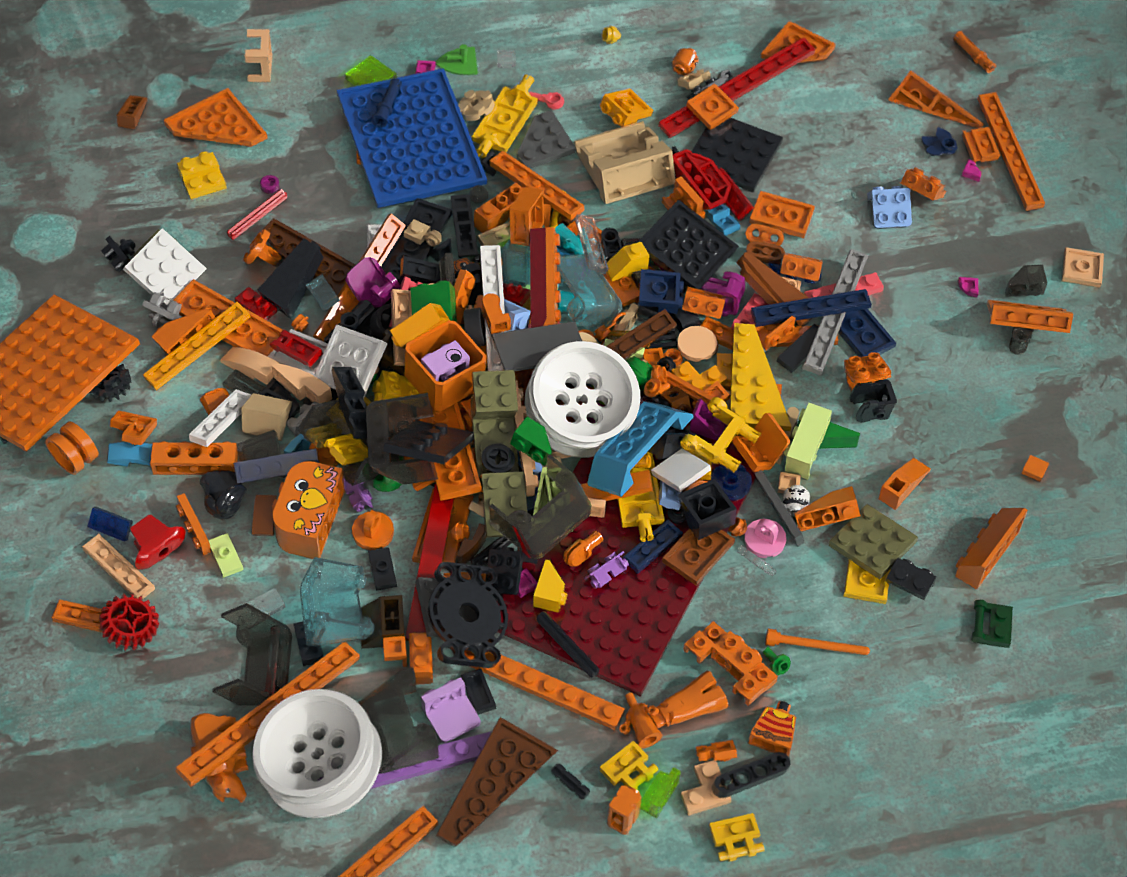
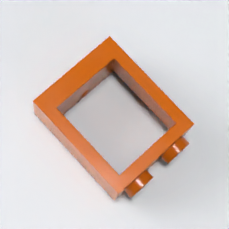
[510,187,544,246]

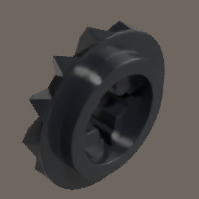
[481,444,515,473]

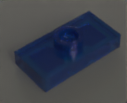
[87,506,133,542]

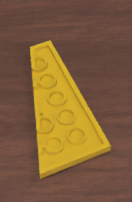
[730,323,792,431]

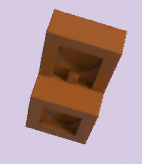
[252,495,277,536]

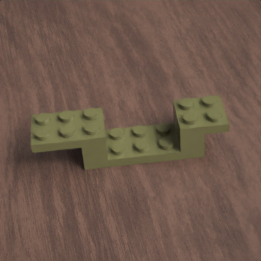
[470,370,529,538]

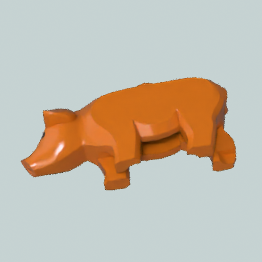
[191,713,248,803]

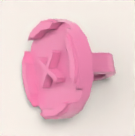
[744,518,786,558]

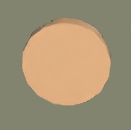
[677,326,717,362]

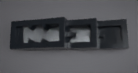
[451,194,478,258]
[331,367,375,439]

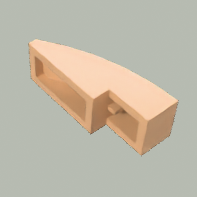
[220,347,279,385]
[272,363,332,408]

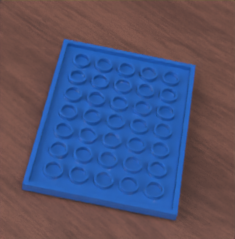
[337,68,487,208]

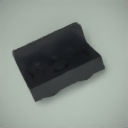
[886,558,936,600]

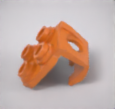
[844,352,891,391]

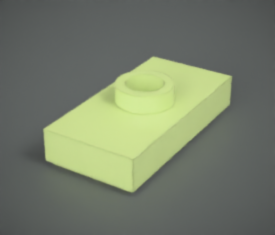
[209,533,243,578]

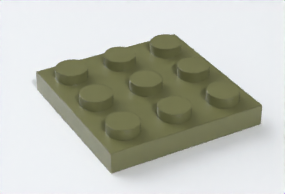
[829,504,918,579]

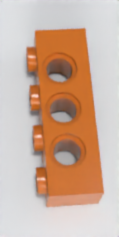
[150,441,238,475]

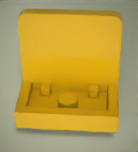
[372,370,424,414]

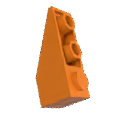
[474,183,523,233]
[879,458,931,510]
[794,486,860,531]

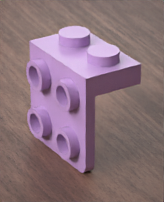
[421,677,481,743]

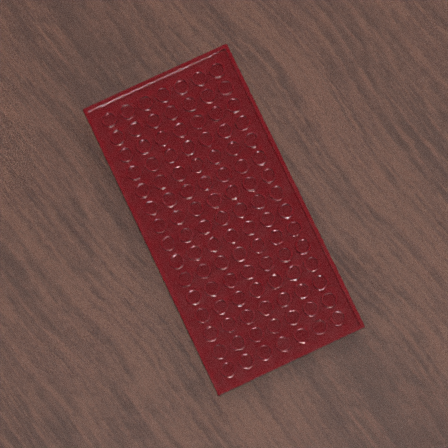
[497,383,758,697]

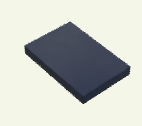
[838,309,896,357]

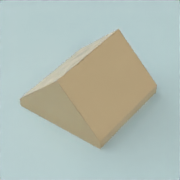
[241,393,292,441]

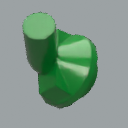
[762,647,791,675]

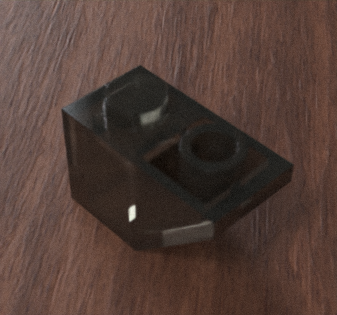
[1005,264,1048,297]

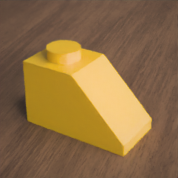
[604,242,649,281]
[533,559,567,613]

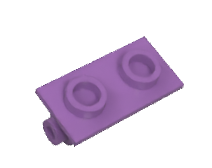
[343,468,374,512]
[584,552,629,589]

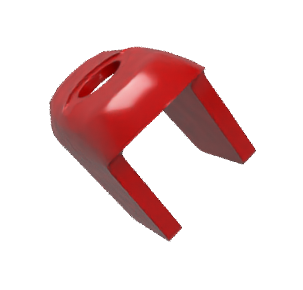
[130,514,186,570]

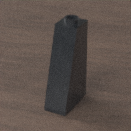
[257,238,324,319]

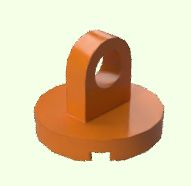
[243,229,281,266]
[352,510,394,550]

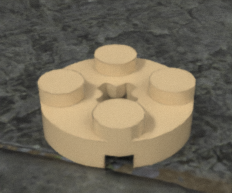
[458,90,495,121]

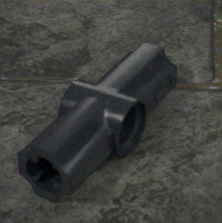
[324,299,376,343]

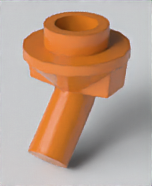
[644,378,670,397]

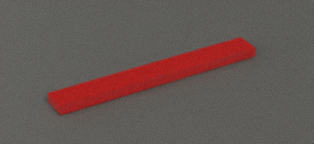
[405,484,454,641]

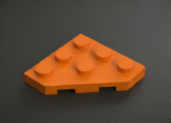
[761,21,835,63]

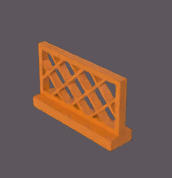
[987,300,1073,333]

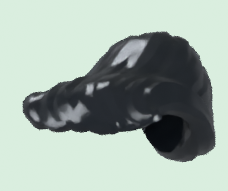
[200,470,247,519]

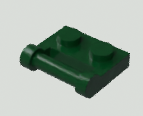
[971,599,1013,648]

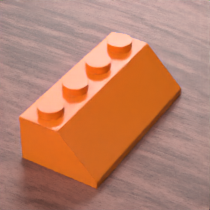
[955,508,1028,590]

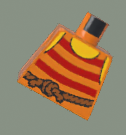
[748,701,796,757]

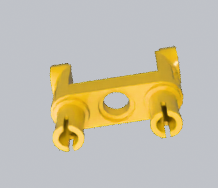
[680,397,761,473]

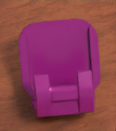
[346,257,401,309]
[701,272,746,317]

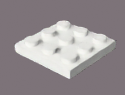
[123,228,207,308]
[314,325,387,399]

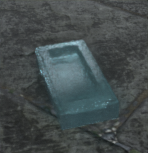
[306,274,340,311]

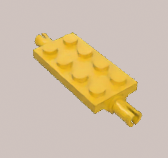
[472,74,538,158]
[617,452,665,542]

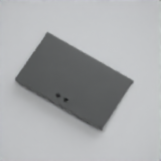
[491,321,582,372]

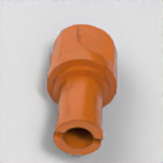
[563,531,603,567]

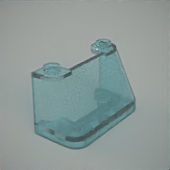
[557,254,622,332]
[300,557,374,646]

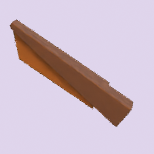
[736,252,812,326]

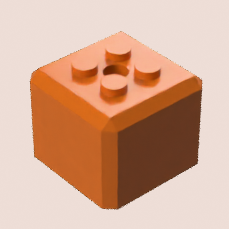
[405,320,486,411]

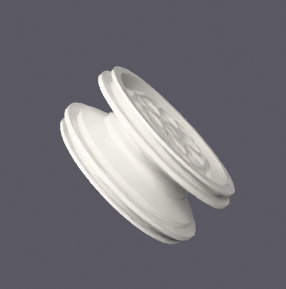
[524,341,640,458]
[253,689,382,818]

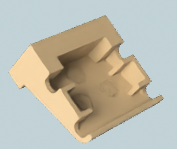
[574,121,675,204]

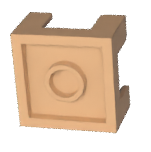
[245,29,272,82]

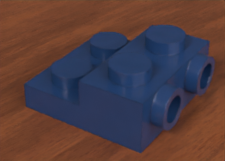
[639,269,684,314]

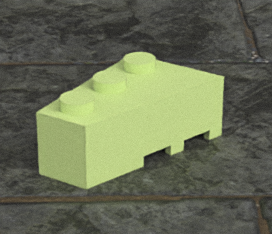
[784,403,832,480]

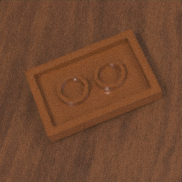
[662,528,735,586]

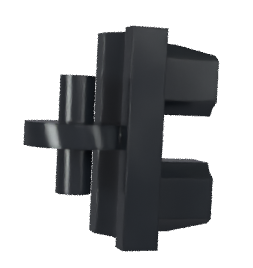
[101,236,136,272]

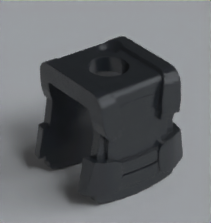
[850,379,897,423]

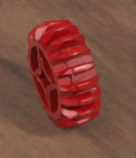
[99,593,159,651]

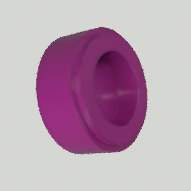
[260,175,280,194]

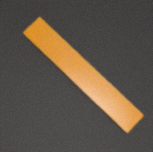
[143,302,250,391]

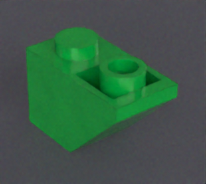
[510,416,552,466]

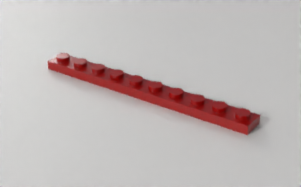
[658,37,815,139]

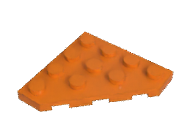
[164,88,268,147]

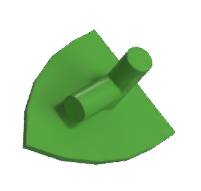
[435,44,478,75]

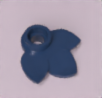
[922,127,957,156]

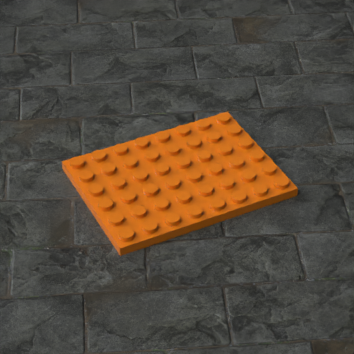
[0,294,140,452]

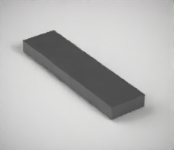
[754,470,804,546]

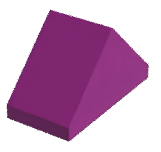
[690,399,726,440]

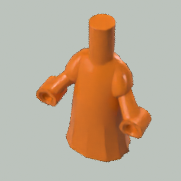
[619,692,662,749]

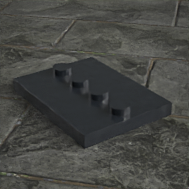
[384,420,474,464]

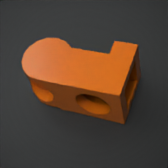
[482,293,511,334]

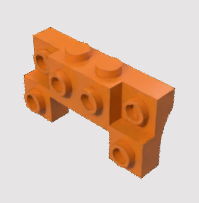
[684,621,778,706]

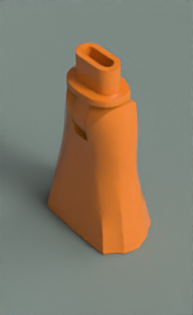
[649,671,728,729]

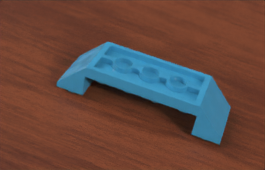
[588,402,694,497]

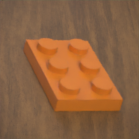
[749,191,815,239]

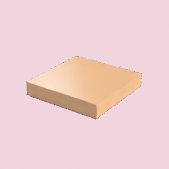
[1062,247,1104,287]

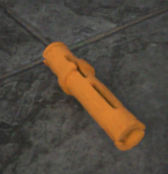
[953,31,996,73]

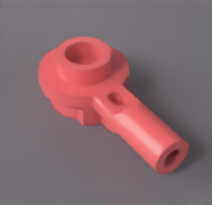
[529,92,564,110]

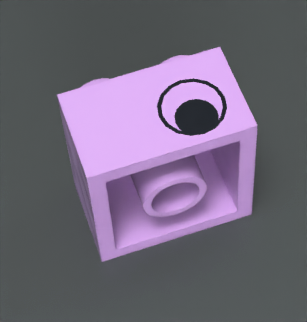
[421,340,470,382]

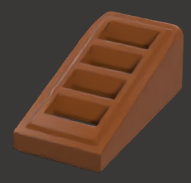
[117,95,147,129]

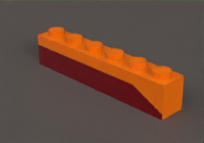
[530,227,561,328]

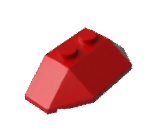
[673,149,732,210]

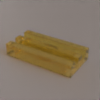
[305,423,347,449]

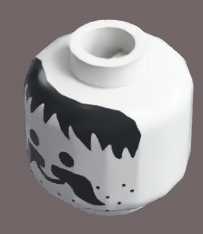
[782,485,810,517]

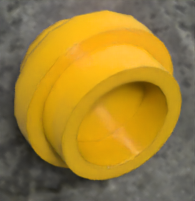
[602,26,621,44]

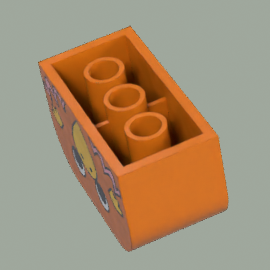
[272,461,345,560]

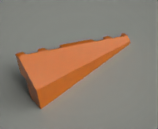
[889,70,984,128]

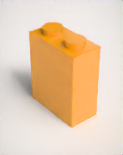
[390,303,450,348]

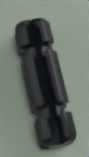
[551,764,590,799]

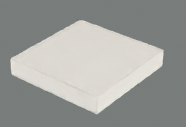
[651,448,711,492]

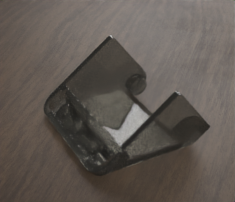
[357,667,439,774]

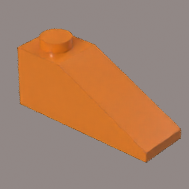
[151,308,216,354]

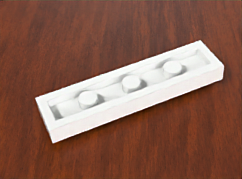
[189,389,251,447]

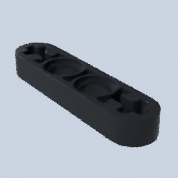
[712,752,791,798]

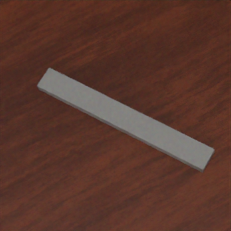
[802,249,869,376]

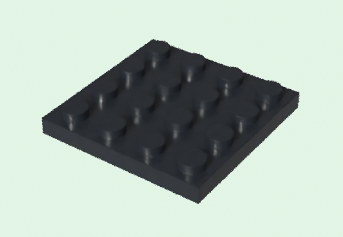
[691,117,783,193]
[637,200,739,290]

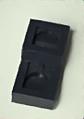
[293,619,324,666]

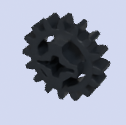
[89,364,132,402]

